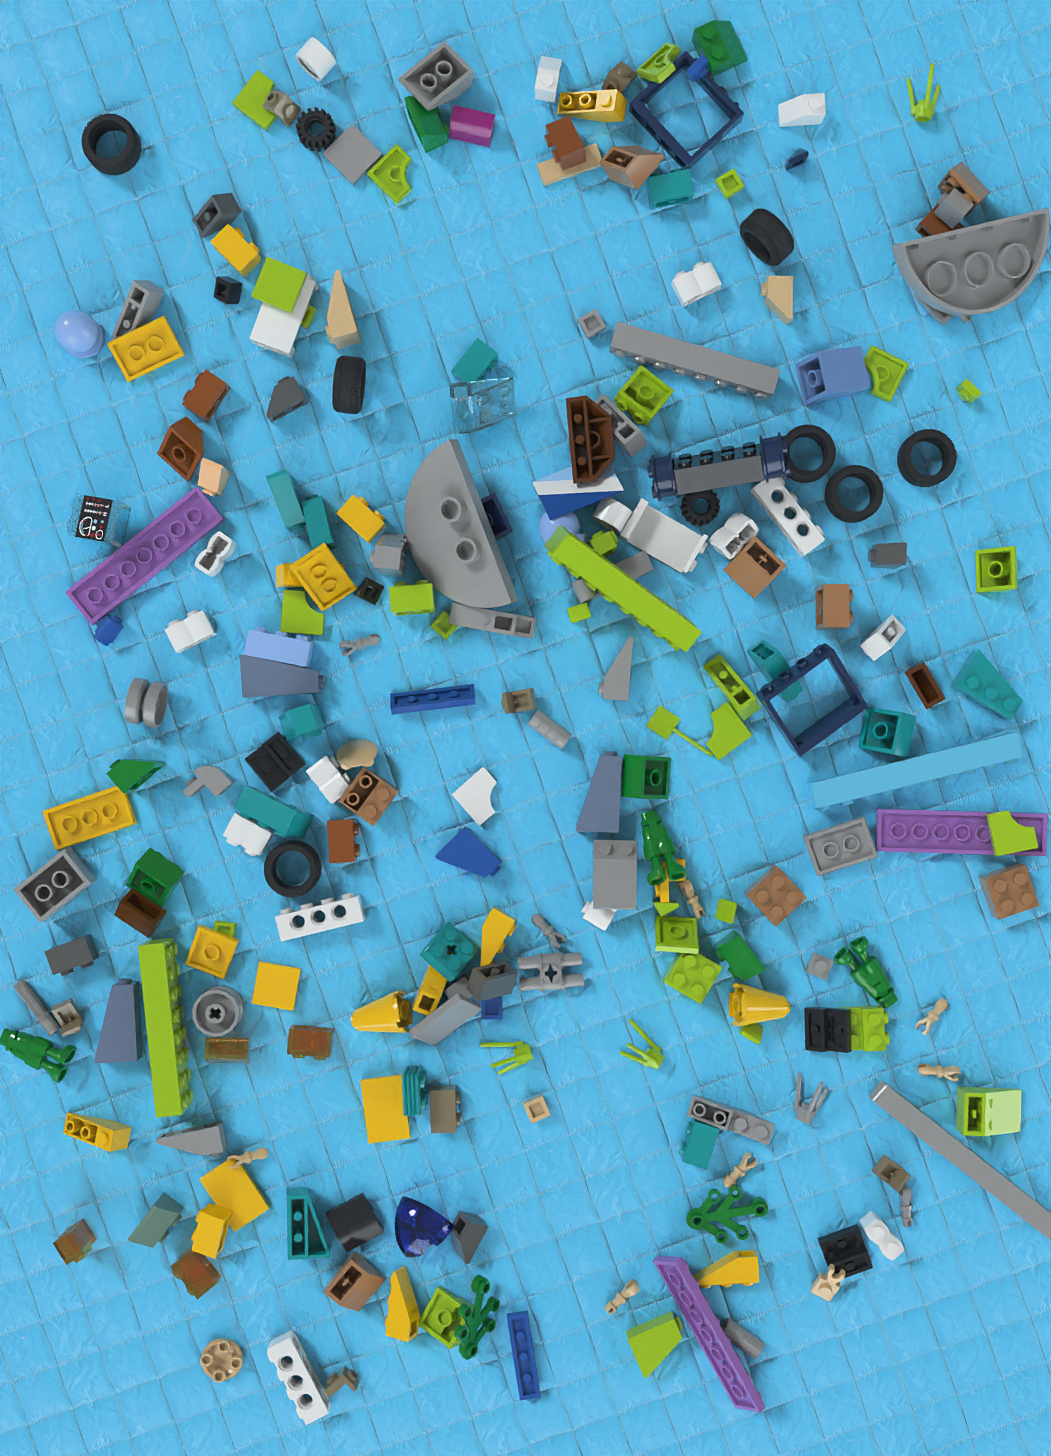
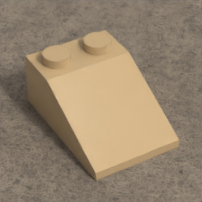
[325,270,362,349]

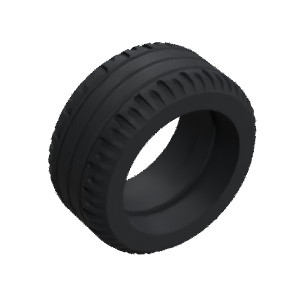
[81,113,141,176]
[740,208,794,266]
[332,355,366,414]
[784,425,836,483]
[897,429,957,487]
[825,465,883,523]
[264,840,322,897]

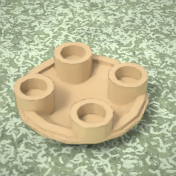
[336,739,378,770]
[200,1338,243,1383]

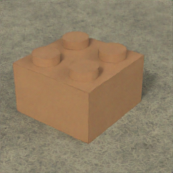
[815,584,853,630]
[978,863,1040,920]
[743,865,807,927]

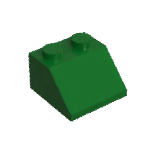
[691,20,748,77]
[404,96,450,153]
[621,754,671,799]
[106,759,166,793]
[126,848,185,907]
[714,930,766,982]

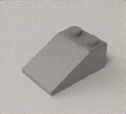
[398,41,474,111]
[593,840,637,910]

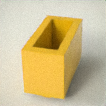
[210,224,261,277]
[336,495,386,544]
[191,1203,232,1259]

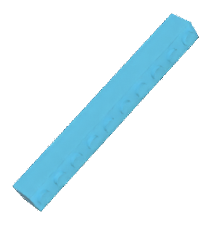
[807,732,1024,811]

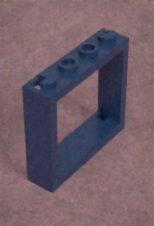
[629,51,744,170]
[755,643,868,757]

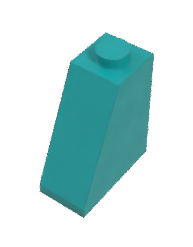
[266,469,306,532]
[301,495,338,550]
[747,639,804,702]

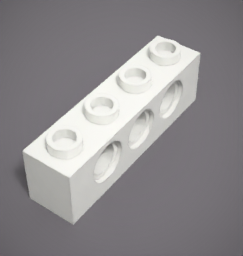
[750,477,825,558]
[275,892,366,941]
[267,1330,331,1425]

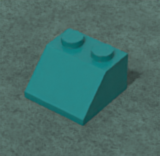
[858,707,916,758]

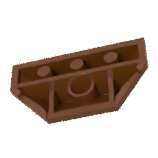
[565,395,616,484]

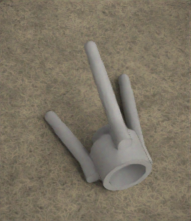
[793,1073,829,1124]

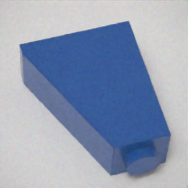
[435,826,501,878]

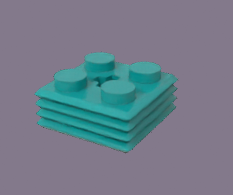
[420,922,479,982]
[402,1065,428,1117]

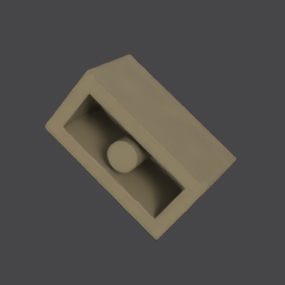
[430,1085,461,1133]

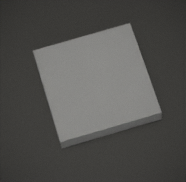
[323,124,383,185]

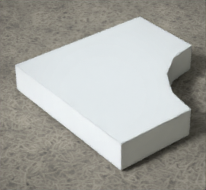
[452,766,497,826]

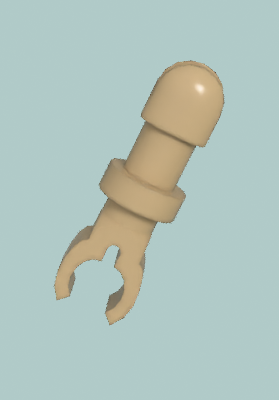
[678,879,705,919]
[915,998,948,1035]
[917,1063,961,1081]
[226,1147,269,1169]
[723,1152,757,1188]
[605,1279,640,1315]

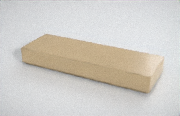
[537,143,602,186]

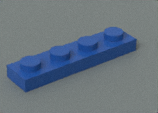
[390,684,476,715]
[507,1310,541,1401]

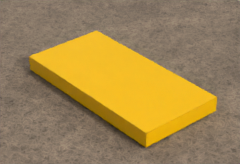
[42,786,137,851]

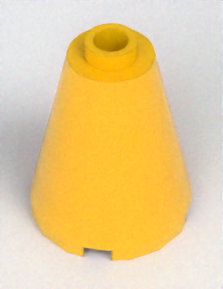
[728,983,790,1026]
[351,990,412,1033]

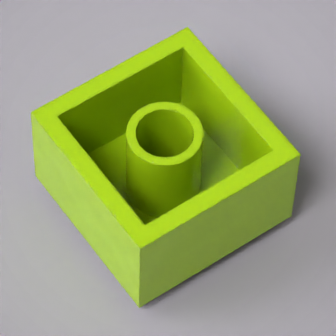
[389,580,436,616]
[662,951,723,1004]

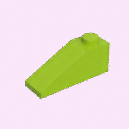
[703,654,761,721]

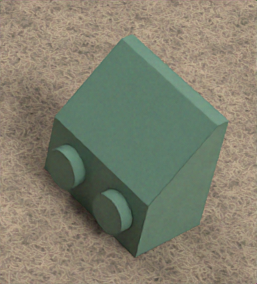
[128,1192,184,1248]

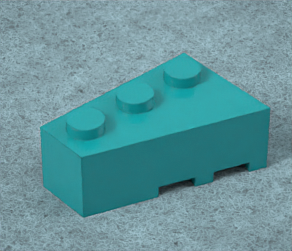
[950,649,1023,719]
[279,704,326,741]
[234,785,314,838]
[287,1187,331,1260]

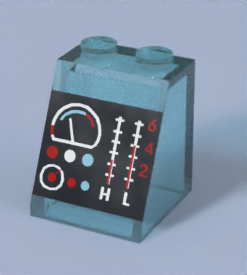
[66,494,131,548]

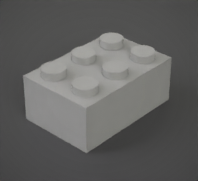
[13,848,97,923]

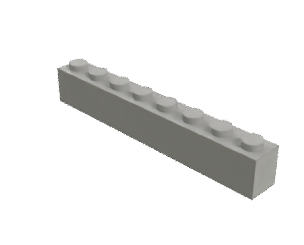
[609,321,781,400]

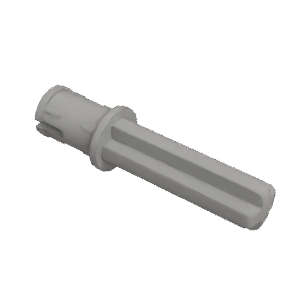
[13,980,61,1037]

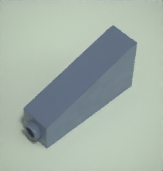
[240,655,325,698]
[575,751,622,833]
[94,978,143,1063]

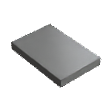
[803,816,879,876]
[409,993,482,1046]

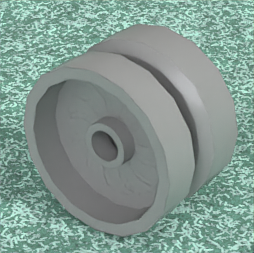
[125,677,168,728]
[192,985,244,1037]

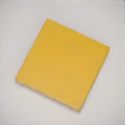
[185,924,240,979]
[252,961,302,1011]

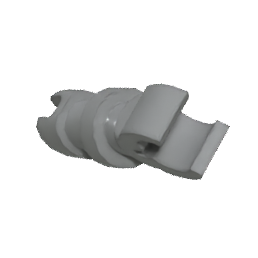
[339,634,381,656]
[531,914,566,949]
[898,1185,913,1228]

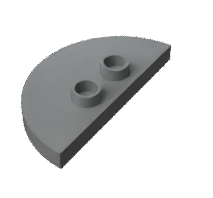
[892,208,1050,316]
[405,439,519,608]

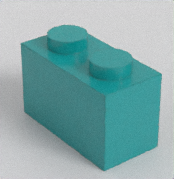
[646,168,694,209]
[451,338,498,391]
[678,1118,719,1170]

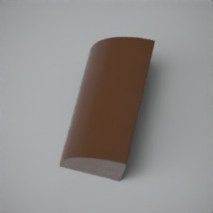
[905,661,945,709]
[114,888,167,938]

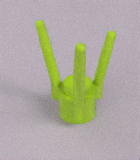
[906,63,940,122]
[619,1019,664,1070]
[480,1040,533,1075]

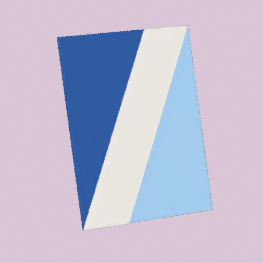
[532,465,624,520]

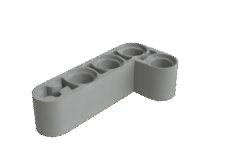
[571,550,655,604]

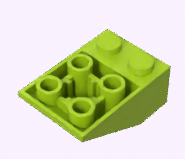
[956,1087,1022,1136]

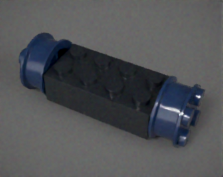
[647,432,791,501]

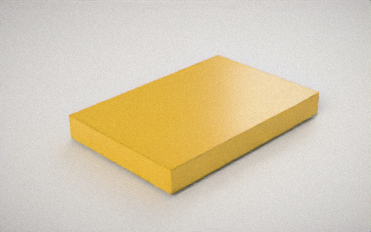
[107,315,185,382]
[289,542,357,612]
[360,1074,411,1144]
[199,1154,271,1232]

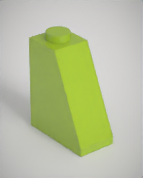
[626,1311,684,1378]

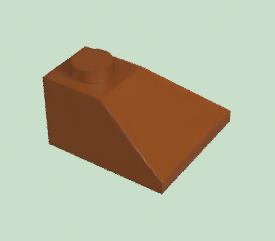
[157,416,204,482]

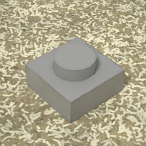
[577,309,606,339]
[805,952,834,980]

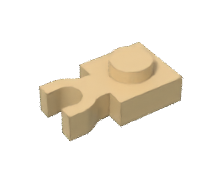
[811,1264,845,1302]

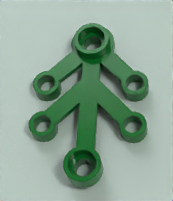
[686,1185,768,1244]
[454,1275,500,1360]

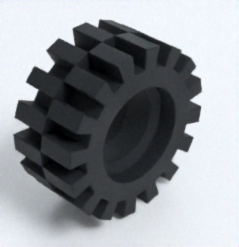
[296,107,336,152]
[680,489,720,526]

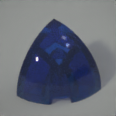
[395,1196,454,1257]

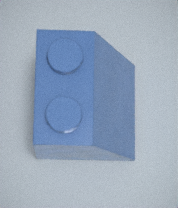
[795,346,870,406]

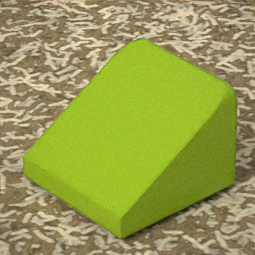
[567,602,591,623]
[715,898,738,924]
[652,900,679,917]
[738,1023,763,1044]

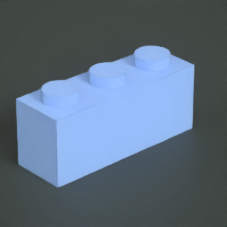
[243,627,314,668]

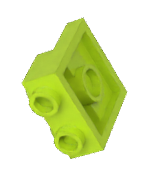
[613,365,674,427]
[589,530,618,557]
[838,1005,890,1052]
[419,1286,474,1349]

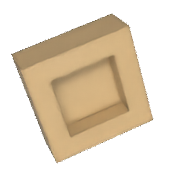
[523,1094,551,1124]

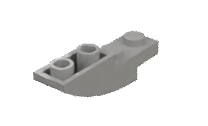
[448,602,537,639]
[686,1095,775,1145]

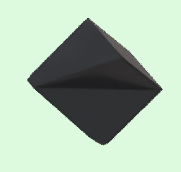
[213,276,242,304]

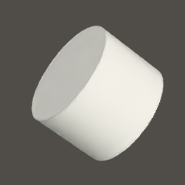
[295,37,336,82]
[591,497,632,533]

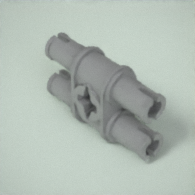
[518,951,584,992]

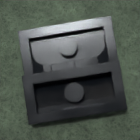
[245,732,305,792]
[804,1007,852,1053]
[326,1193,384,1252]
[817,1224,873,1278]

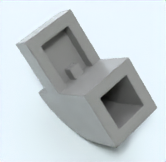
[183,765,235,798]

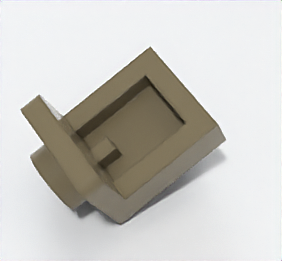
[601,61,637,94]
[263,90,301,127]
[501,688,537,714]
[51,998,84,1037]
[871,1154,911,1192]
[324,1366,359,1397]

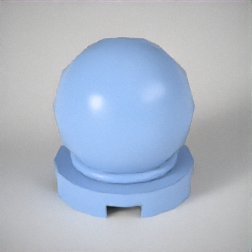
[55,310,105,359]
[538,512,590,562]

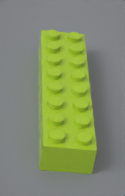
[544,525,702,652]
[138,937,193,1118]

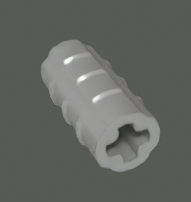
[527,709,572,749]
[721,1318,764,1359]

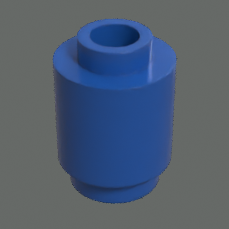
[93,614,124,646]

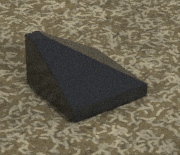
[353,577,385,605]

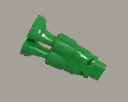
[640,810,687,886]
[833,936,898,1009]
[0,1028,77,1083]

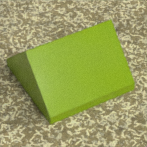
[975,546,1018,593]

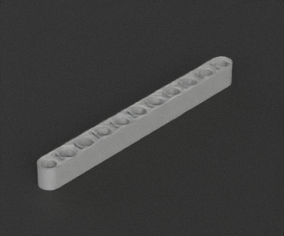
[868,1080,1051,1240]

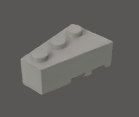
[370,532,408,576]

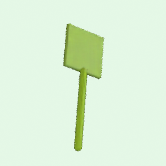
[646,705,712,756]

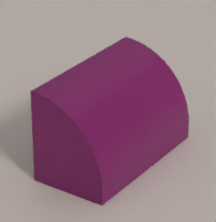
[449,105,496,148]

